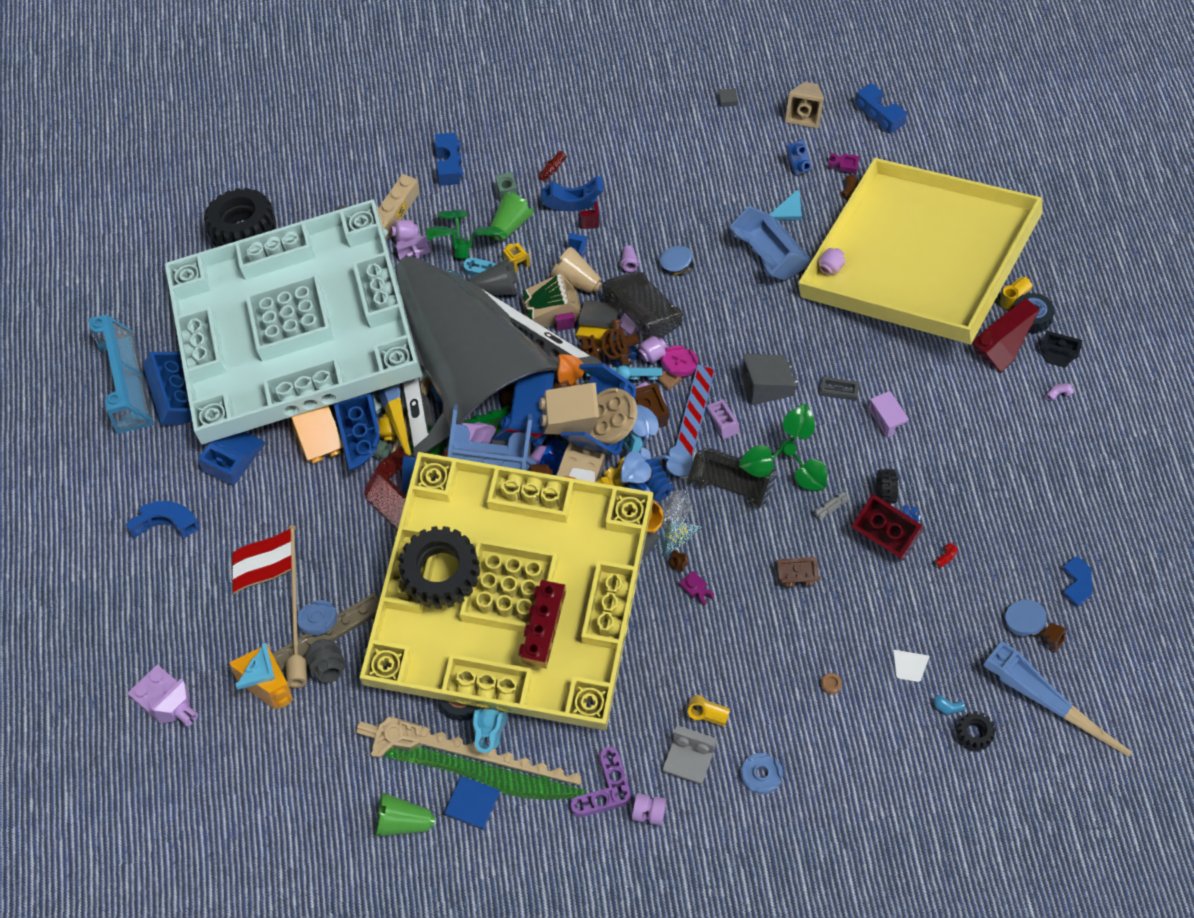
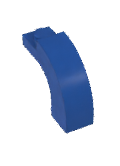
[541,175,603,211]
[126,501,200,539]

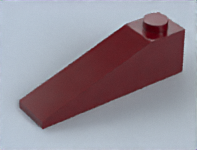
[973,298,1040,373]

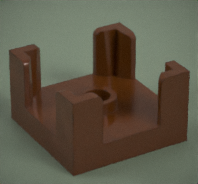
[635,383,669,428]

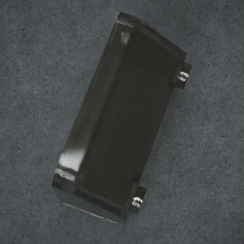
[686,448,777,508]

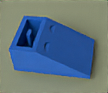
[198,431,266,486]

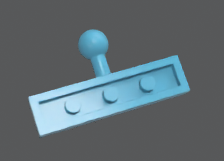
[587,366,663,379]

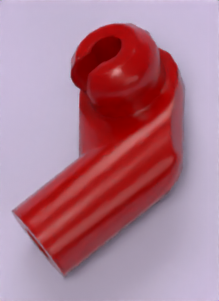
[935,543,958,568]

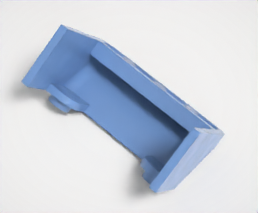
[447,404,532,470]

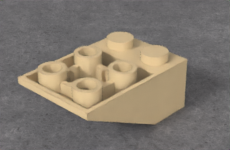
[557,442,607,482]

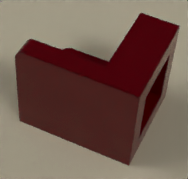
[580,202,599,229]

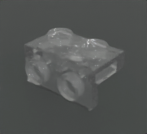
[661,490,693,536]

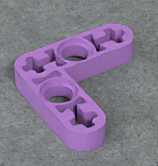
[571,747,631,818]

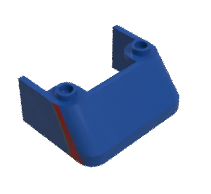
[490,370,554,443]

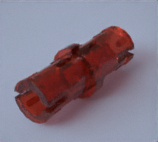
[538,151,567,182]

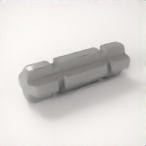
[814,492,848,520]

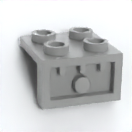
[663,725,717,785]

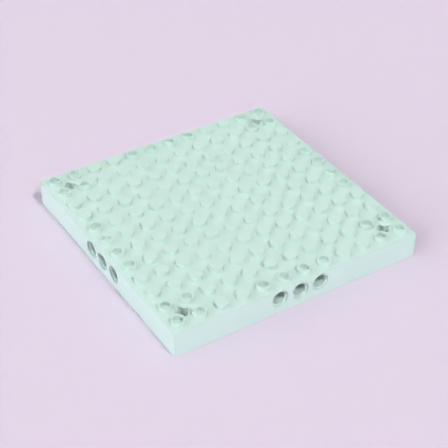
[165,199,423,444]

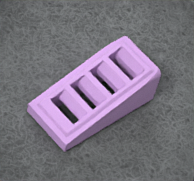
[706,399,740,439]

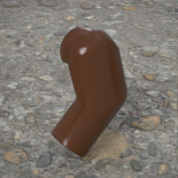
[841,175,857,199]

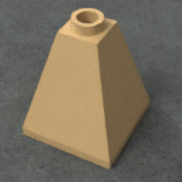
[785,82,824,128]

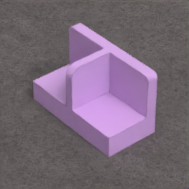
[868,391,909,438]

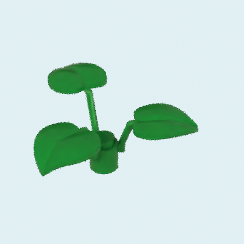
[426,210,507,258]
[739,403,828,491]

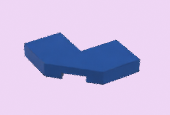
[1062,555,1092,608]

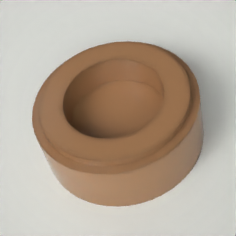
[821,673,842,695]

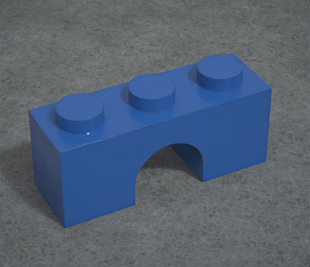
[855,82,907,134]
[435,133,463,186]

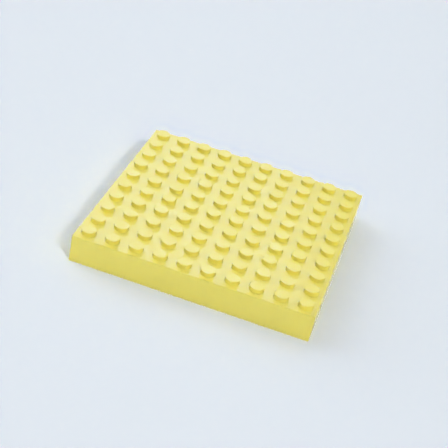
[798,158,1043,345]

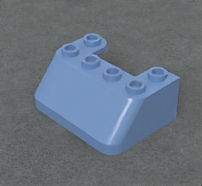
[729,206,812,280]

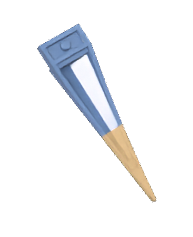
[983,641,1132,757]

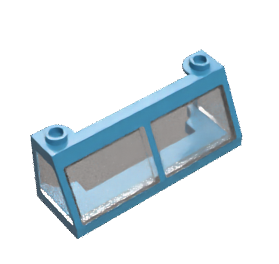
[88,314,154,434]

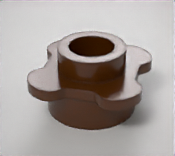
[669,550,688,572]

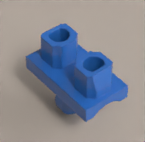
[786,139,812,175]

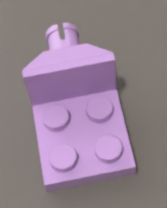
[127,665,198,726]

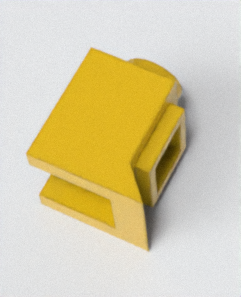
[503,243,530,273]

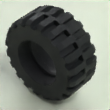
[204,188,276,247]
[399,526,480,609]

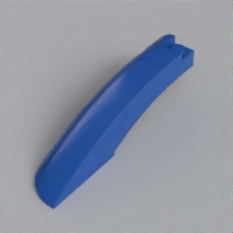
[334,392,380,471]

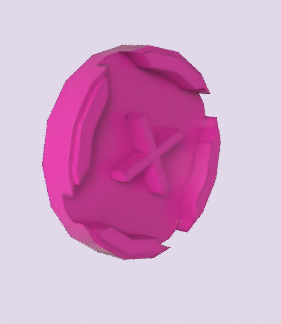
[661,346,698,377]

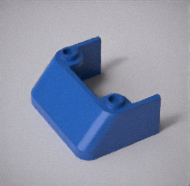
[561,363,636,455]

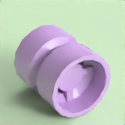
[632,793,667,826]

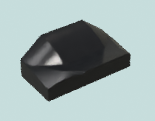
[1041,330,1083,368]

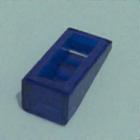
[540,438,568,476]

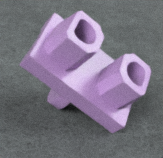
[395,234,431,261]

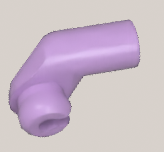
[1045,383,1074,401]

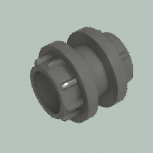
[305,639,346,683]

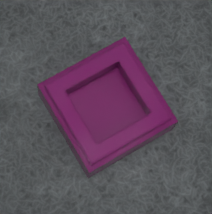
[555,312,575,331]

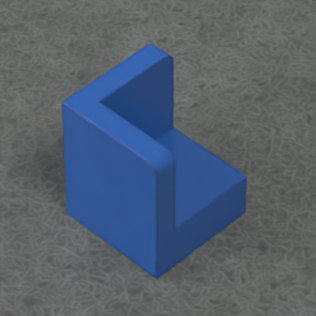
[568,233,587,259]

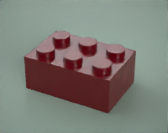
[851,494,925,561]

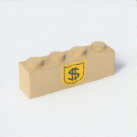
[378,174,419,241]

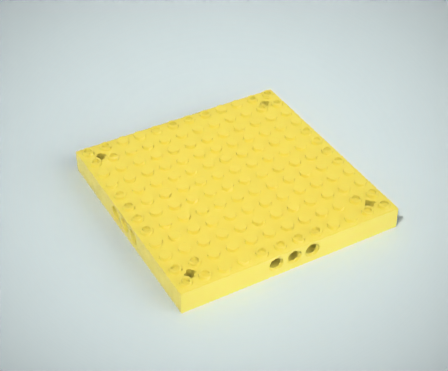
[360,452,653,731]

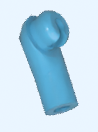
[934,695,965,715]

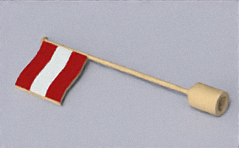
[233,525,307,688]

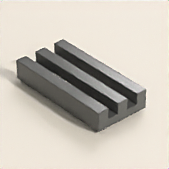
[820,376,859,401]

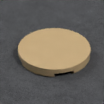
[590,388,638,445]

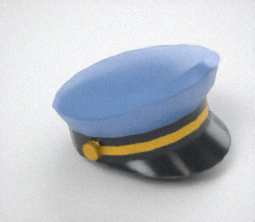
[660,246,694,276]

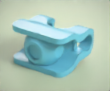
[473,708,507,753]

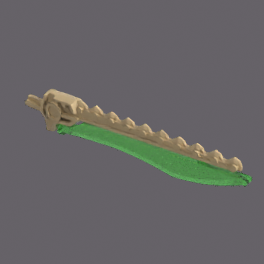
[356,716,586,800]

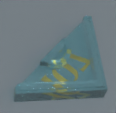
[662,520,702,557]

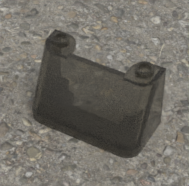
[602,271,683,342]

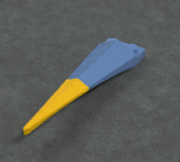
[376,384,411,455]

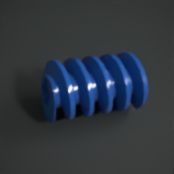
[644,459,674,502]

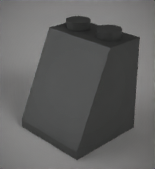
[741,354,798,405]

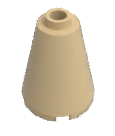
[551,247,602,294]

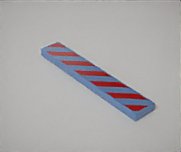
[676,364,716,459]

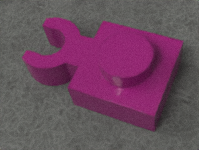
[828,153,860,174]
[679,571,714,606]

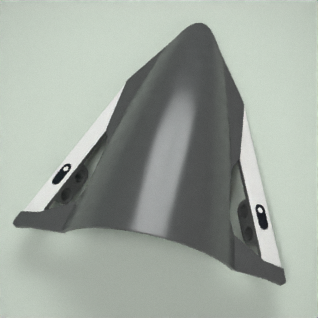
[397,256,601,458]

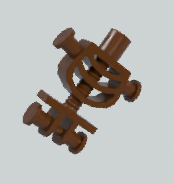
[579,320,639,367]

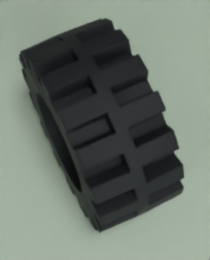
[876,469,899,504]
[956,711,996,752]

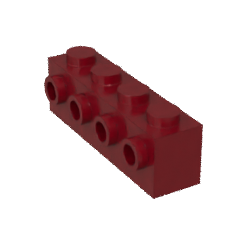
[518,580,566,669]

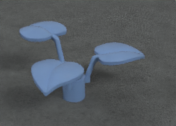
[621,405,694,484]

